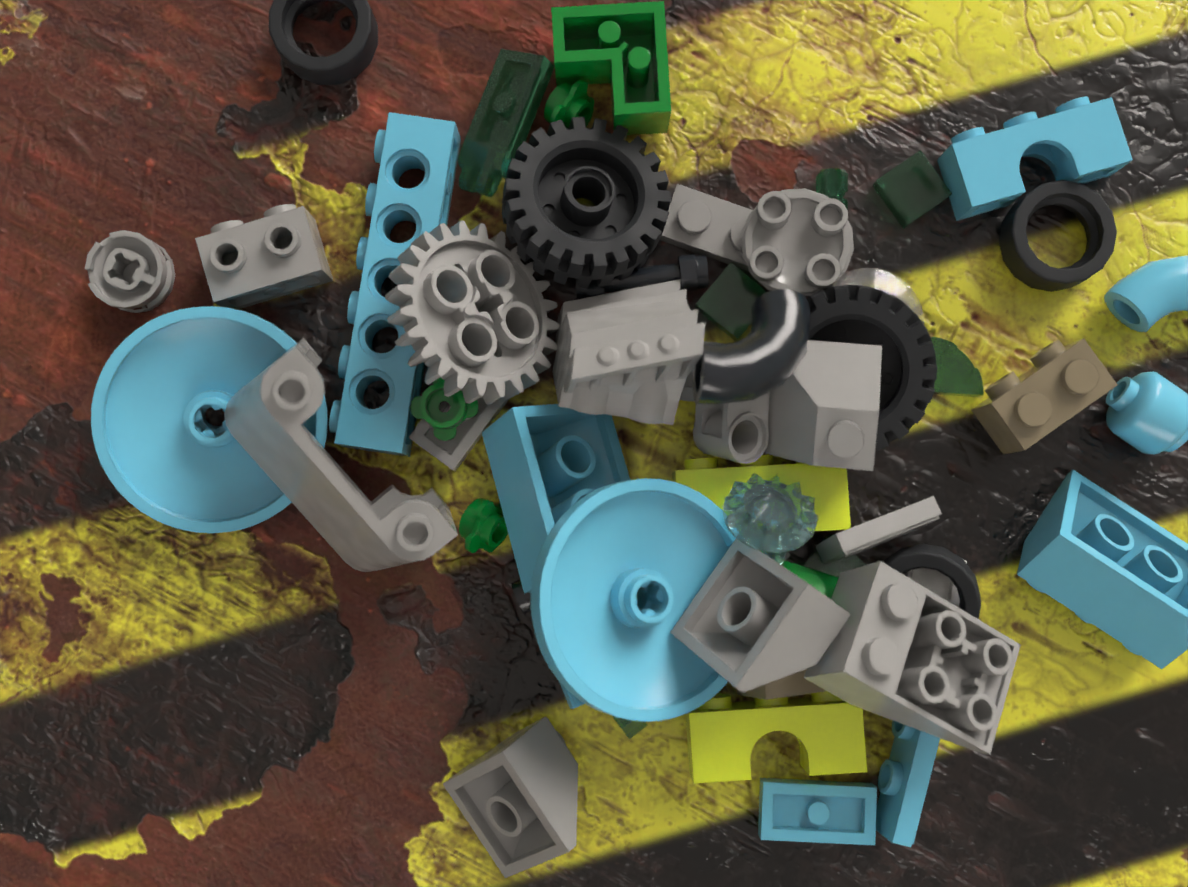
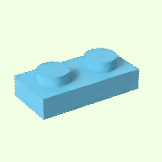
[758,778,877,845]

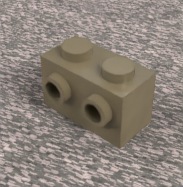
[972,338,1118,455]

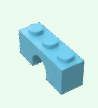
[937,96,1133,221]

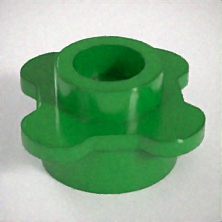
[544,80,595,129]
[410,377,479,441]
[459,498,508,553]

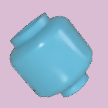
[1106,371,1188,454]

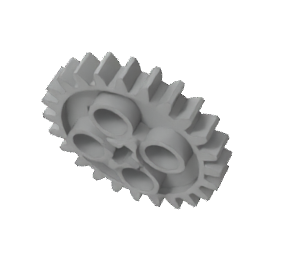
[385,220,560,405]

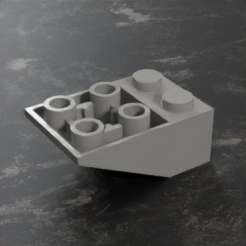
[804,561,1021,755]

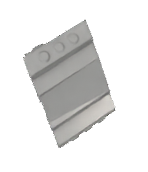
[552,279,705,425]

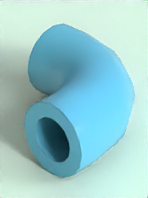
[1104,255,1188,332]

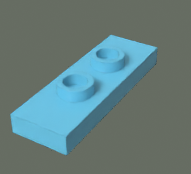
[876,721,940,847]

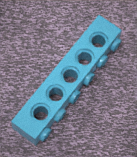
[329,112,461,457]

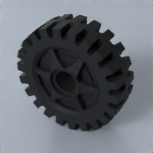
[502,117,671,288]
[806,285,937,451]

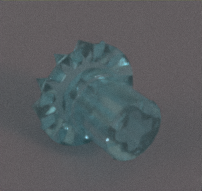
[723,473,819,565]

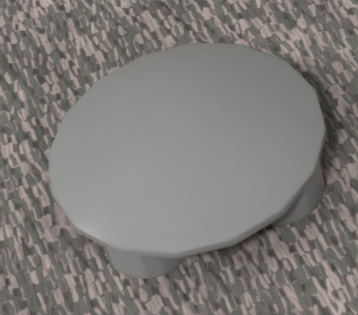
[741,188,854,297]

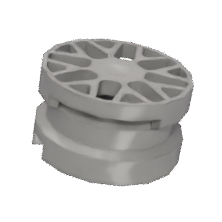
[85,230,176,313]

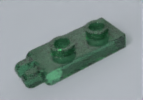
[458,49,555,197]

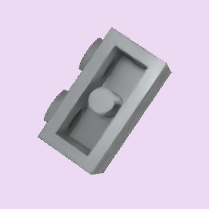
[195,204,333,309]

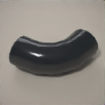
[693,289,810,405]

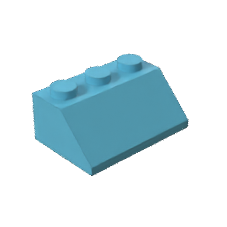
[481,404,630,593]
[1017,470,1188,669]

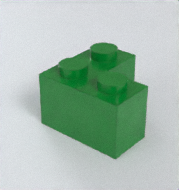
[551,1,671,135]

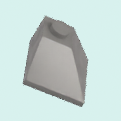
[764,340,882,471]
[670,536,851,693]
[443,716,578,878]

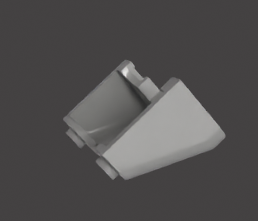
[224,338,458,572]

